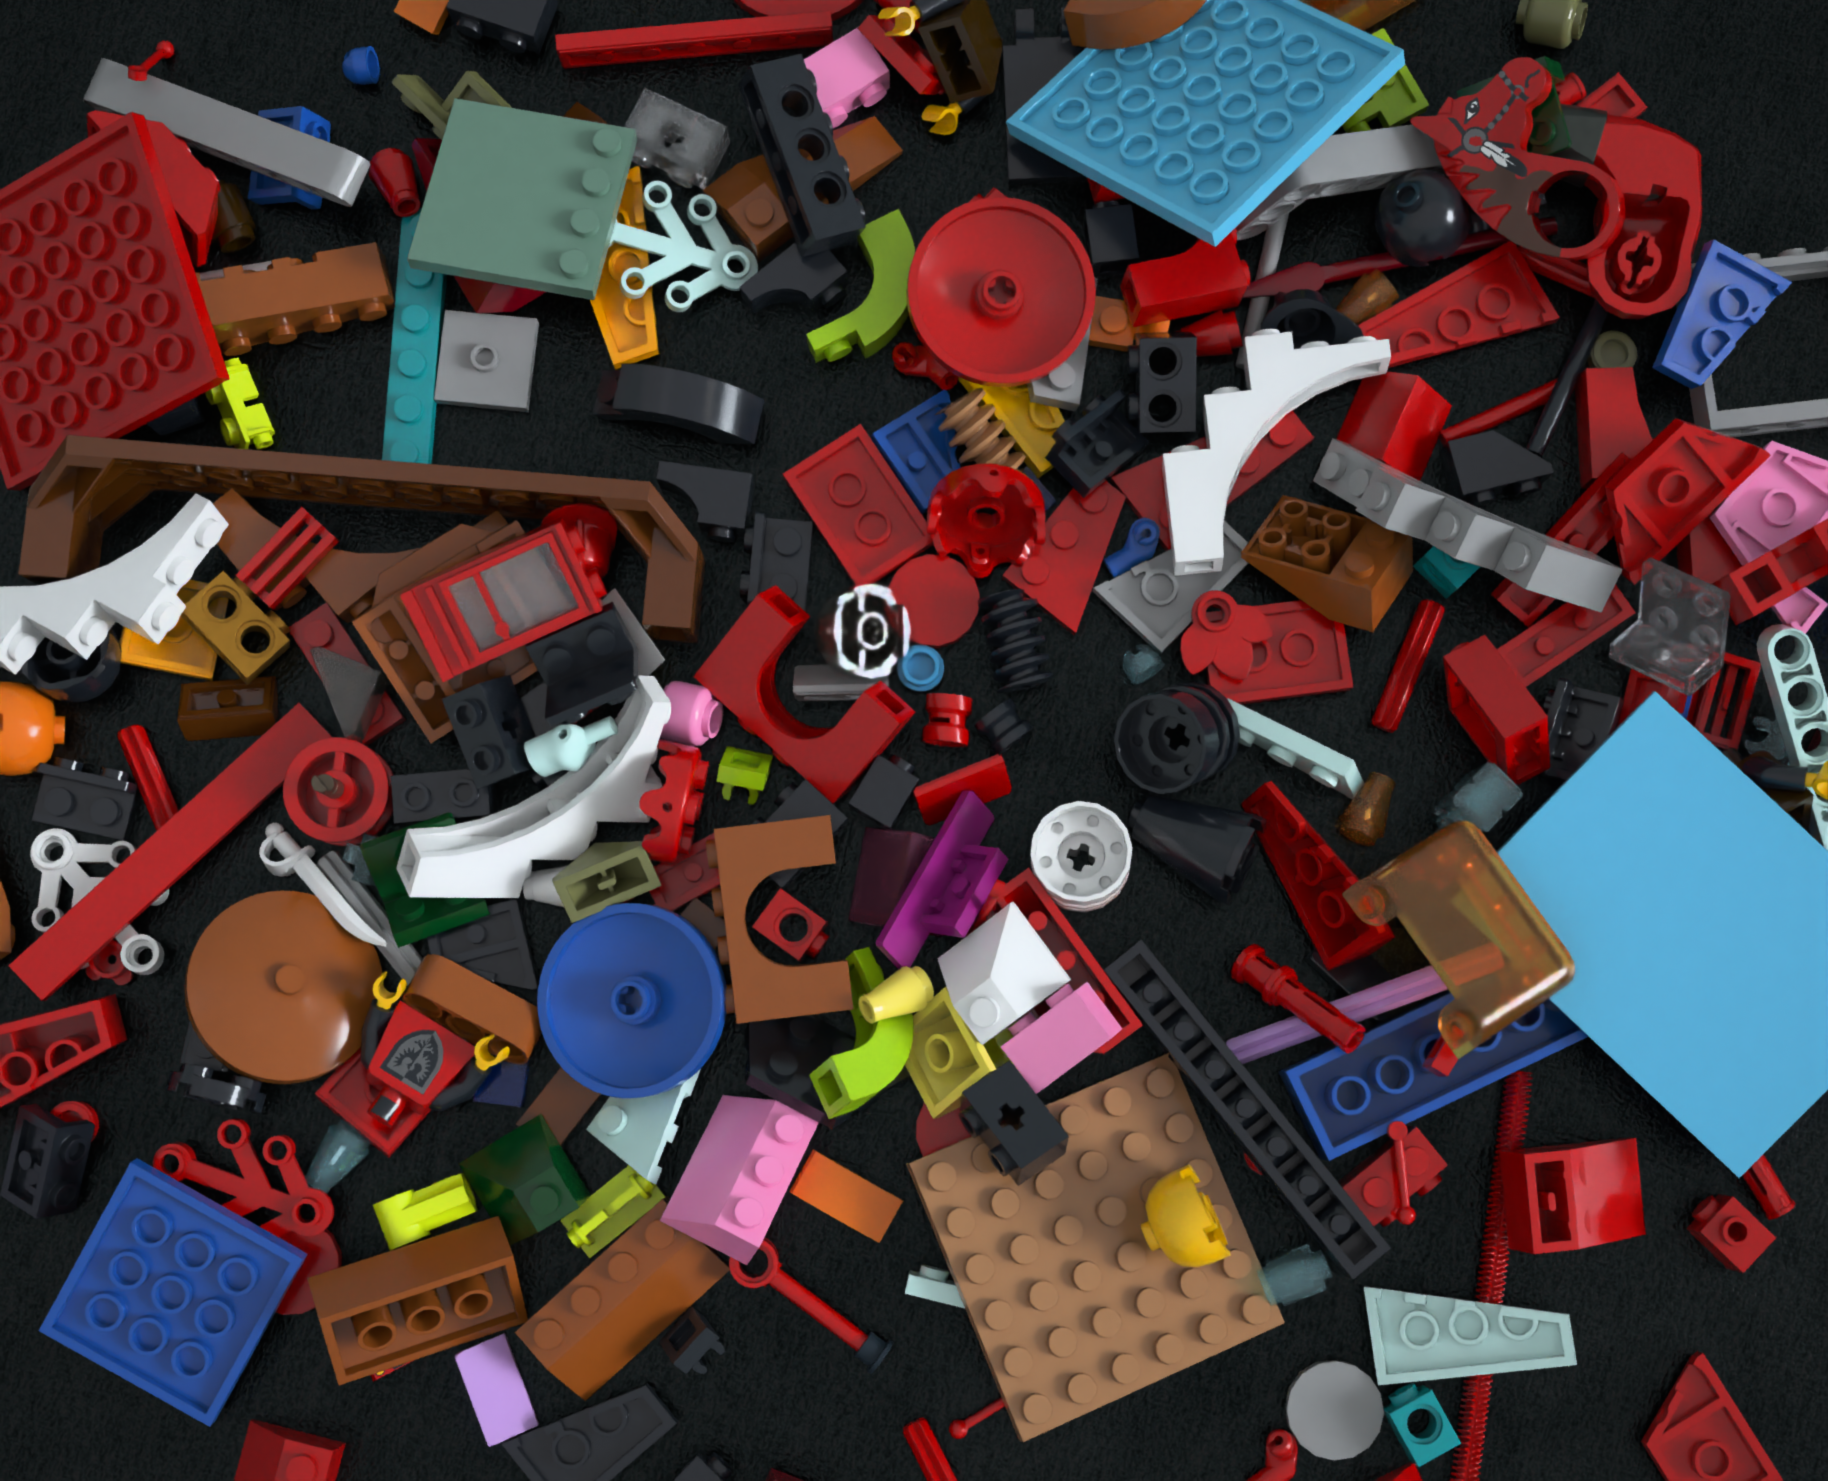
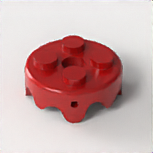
[927,463,1046,578]
[639,739,709,864]

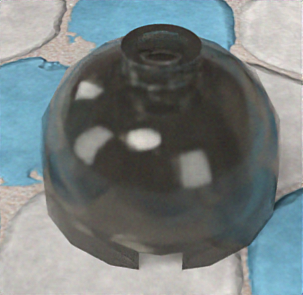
[814,583,911,679]

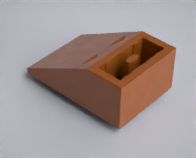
[1241,495,1413,632]

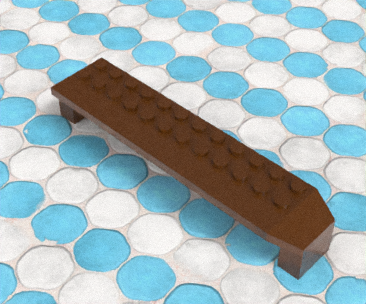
[18,435,706,644]

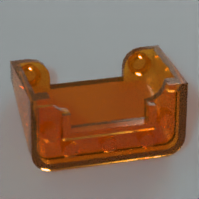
[1342,820,1575,1059]

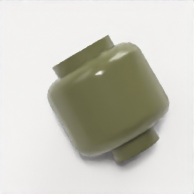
[1516,0,1588,49]

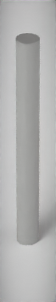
[1235,213,1289,370]

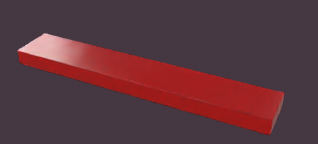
[555,11,833,68]

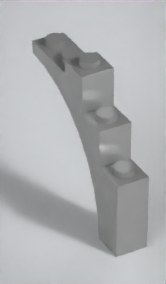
[1313,438,1623,612]

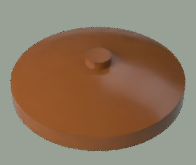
[184,891,382,1084]

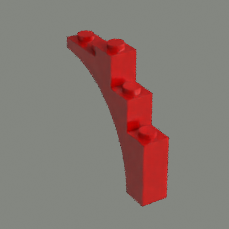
[1575,367,1742,603]

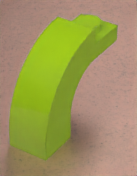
[806,209,915,363]
[809,947,914,1119]

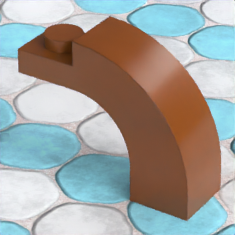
[1063,0,1206,49]

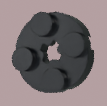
[165,1063,266,1114]

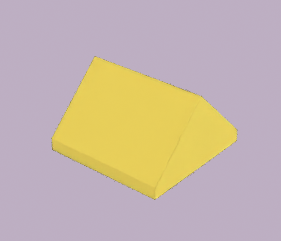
[905,987,996,1119]

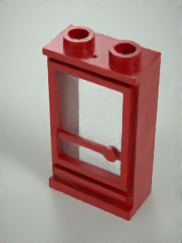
[400,517,607,682]

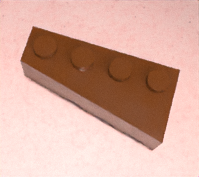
[195,242,395,356]

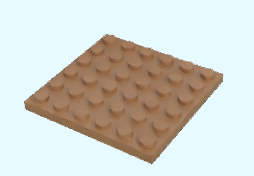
[906,1053,1285,1442]

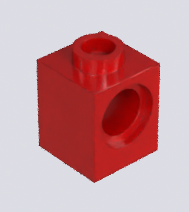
[752,888,830,963]

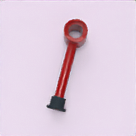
[729,1237,894,1374]

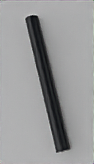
[1525,299,1609,458]

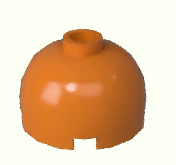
[0,681,65,776]

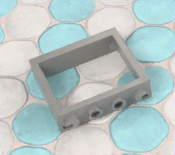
[1676,247,1828,437]

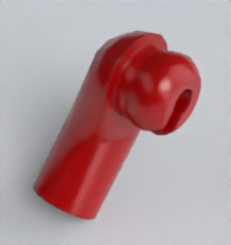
[892,342,959,390]
[1246,1429,1298,1481]

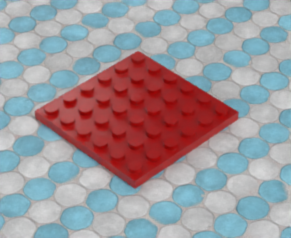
[0,112,230,491]

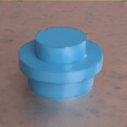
[897,645,944,692]

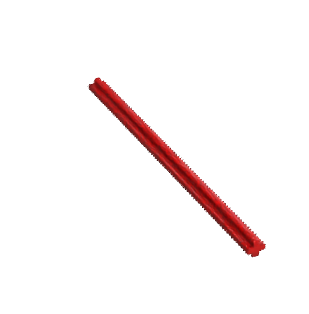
[1450,1071,1533,1481]

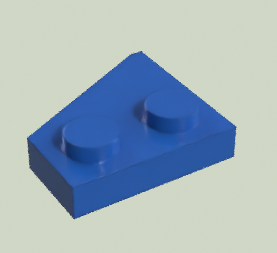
[871,390,960,515]

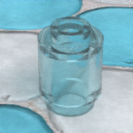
[1256,1244,1333,1307]

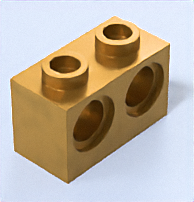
[181,571,290,685]

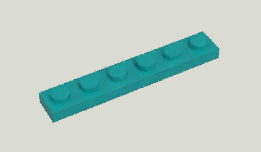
[382,208,447,464]

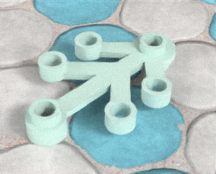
[609,181,758,312]

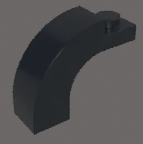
[593,364,764,444]

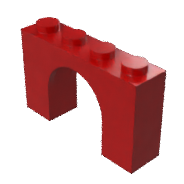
[1087,177,1250,327]
[693,585,916,804]

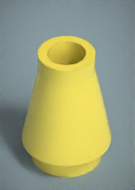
[858,966,934,1024]

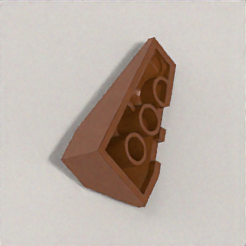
[702,116,903,262]

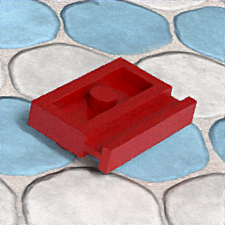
[857,15,946,95]

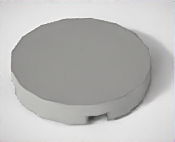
[1285,1360,1384,1461]

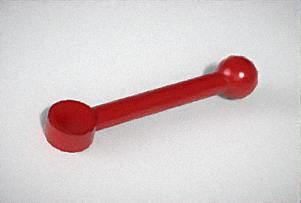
[128,40,175,81]
[966,879,1006,936]
[1387,1121,1416,1225]
[949,1398,1005,1439]

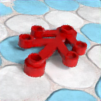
[153,1118,334,1237]

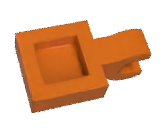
[1088,296,1170,352]

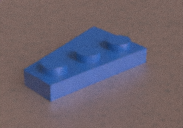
[1652,239,1792,389]

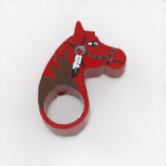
[1410,57,1625,260]

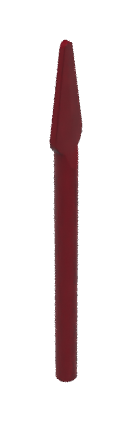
[1243,216,1558,298]

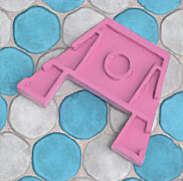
[1709,441,1828,634]

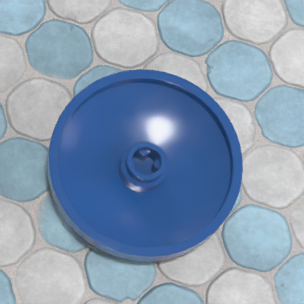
[537,903,727,1098]

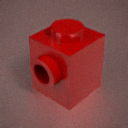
[1686,1194,1776,1273]

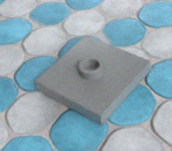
[434,310,539,412]

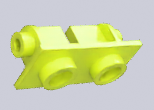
[205,358,275,449]
[560,1165,666,1258]

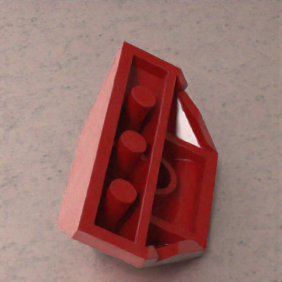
[87,110,220,267]
[985,868,1143,1054]

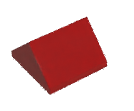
[1336,372,1452,481]

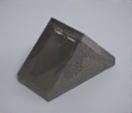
[310,646,389,742]

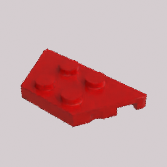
[1605,418,1771,585]
[1641,1351,1783,1481]

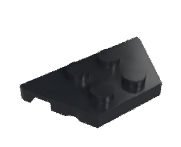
[745,1015,910,1129]

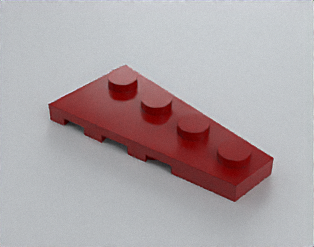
[1358,241,1560,368]

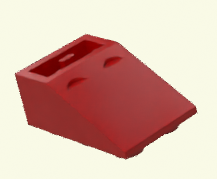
[1499,1137,1646,1254]

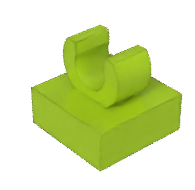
[716,746,773,805]

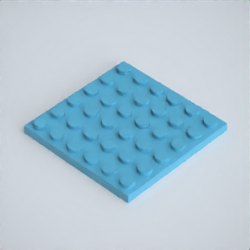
[1006,0,1405,247]

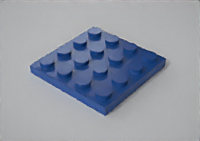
[39,1158,308,1427]

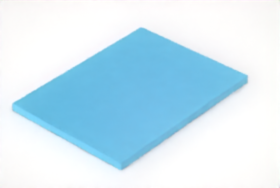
[1447,691,1828,1178]

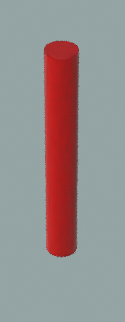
[1439,378,1558,446]

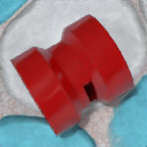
[922,693,973,747]

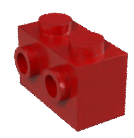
[1338,1126,1448,1227]

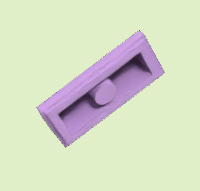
[455,1333,539,1447]

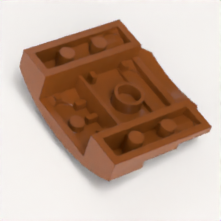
[351,520,572,743]

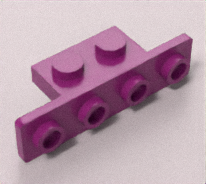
[876,790,1009,969]

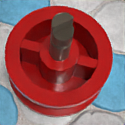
[283,737,394,846]

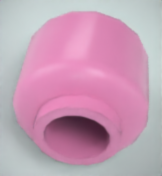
[660,681,723,746]

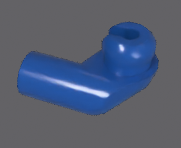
[1103,518,1160,578]

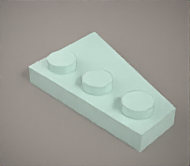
[1228,698,1365,801]

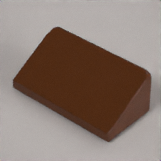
[177,676,279,741]

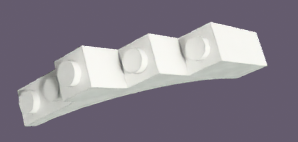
[1162,329,1391,576]
[0,494,229,675]
[396,675,671,898]

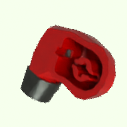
[1550,104,1702,319]

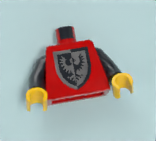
[361,971,510,1127]

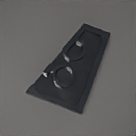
[502,1383,678,1481]

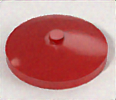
[906,197,1096,387]

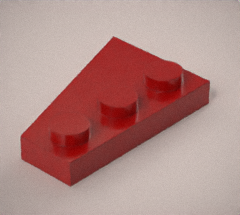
[1002,481,1126,636]

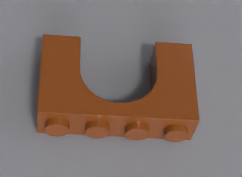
[706,815,853,1024]

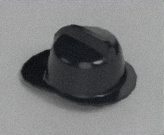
[1260,289,1364,349]

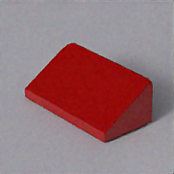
[913,754,1012,826]

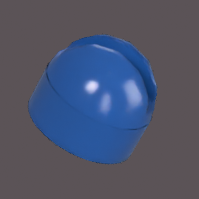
[342,46,380,85]

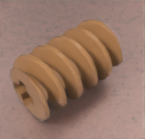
[935,388,1026,472]

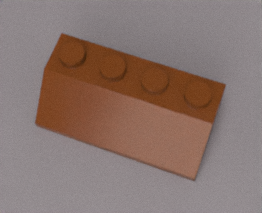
[515,1197,730,1401]
[307,1216,528,1385]

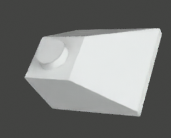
[937,901,1071,1045]

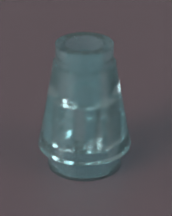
[305,1119,370,1193]

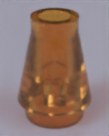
[1335,269,1399,325]
[1339,772,1396,846]

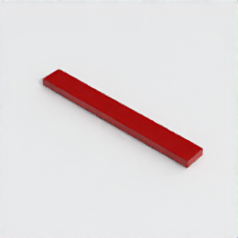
[8,703,332,1001]

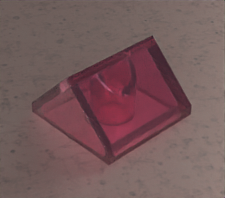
[848,827,942,938]

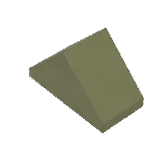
[552,841,661,923]

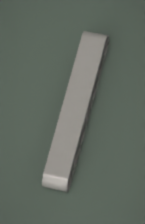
[83,58,371,207]

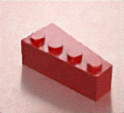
[0,994,128,1109]

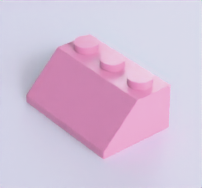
[660,1095,819,1265]

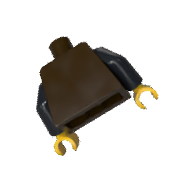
[878,0,1003,135]
[1722,748,1828,832]

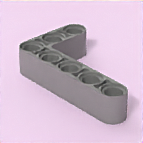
[1236,125,1445,241]

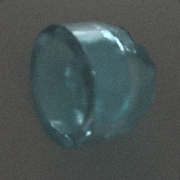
[1123,644,1165,685]

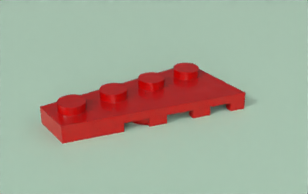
[1110,410,1314,551]

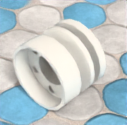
[1030,801,1133,912]

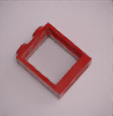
[1443,635,1550,790]

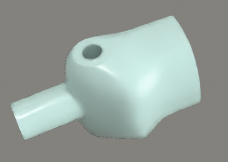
[524,716,618,777]

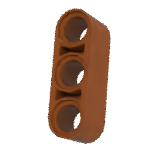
[402,954,542,1064]

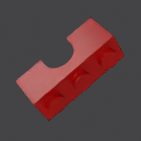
[1711,519,1828,625]

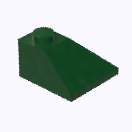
[458,1114,591,1245]

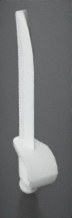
[259,822,387,946]

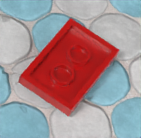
[783,424,934,593]
[1205,600,1353,704]

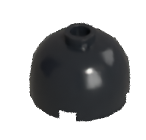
[1375,169,1472,267]
[21,628,122,702]

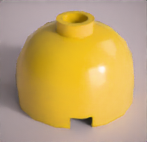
[1141,1164,1231,1267]

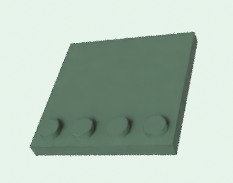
[407,98,637,300]

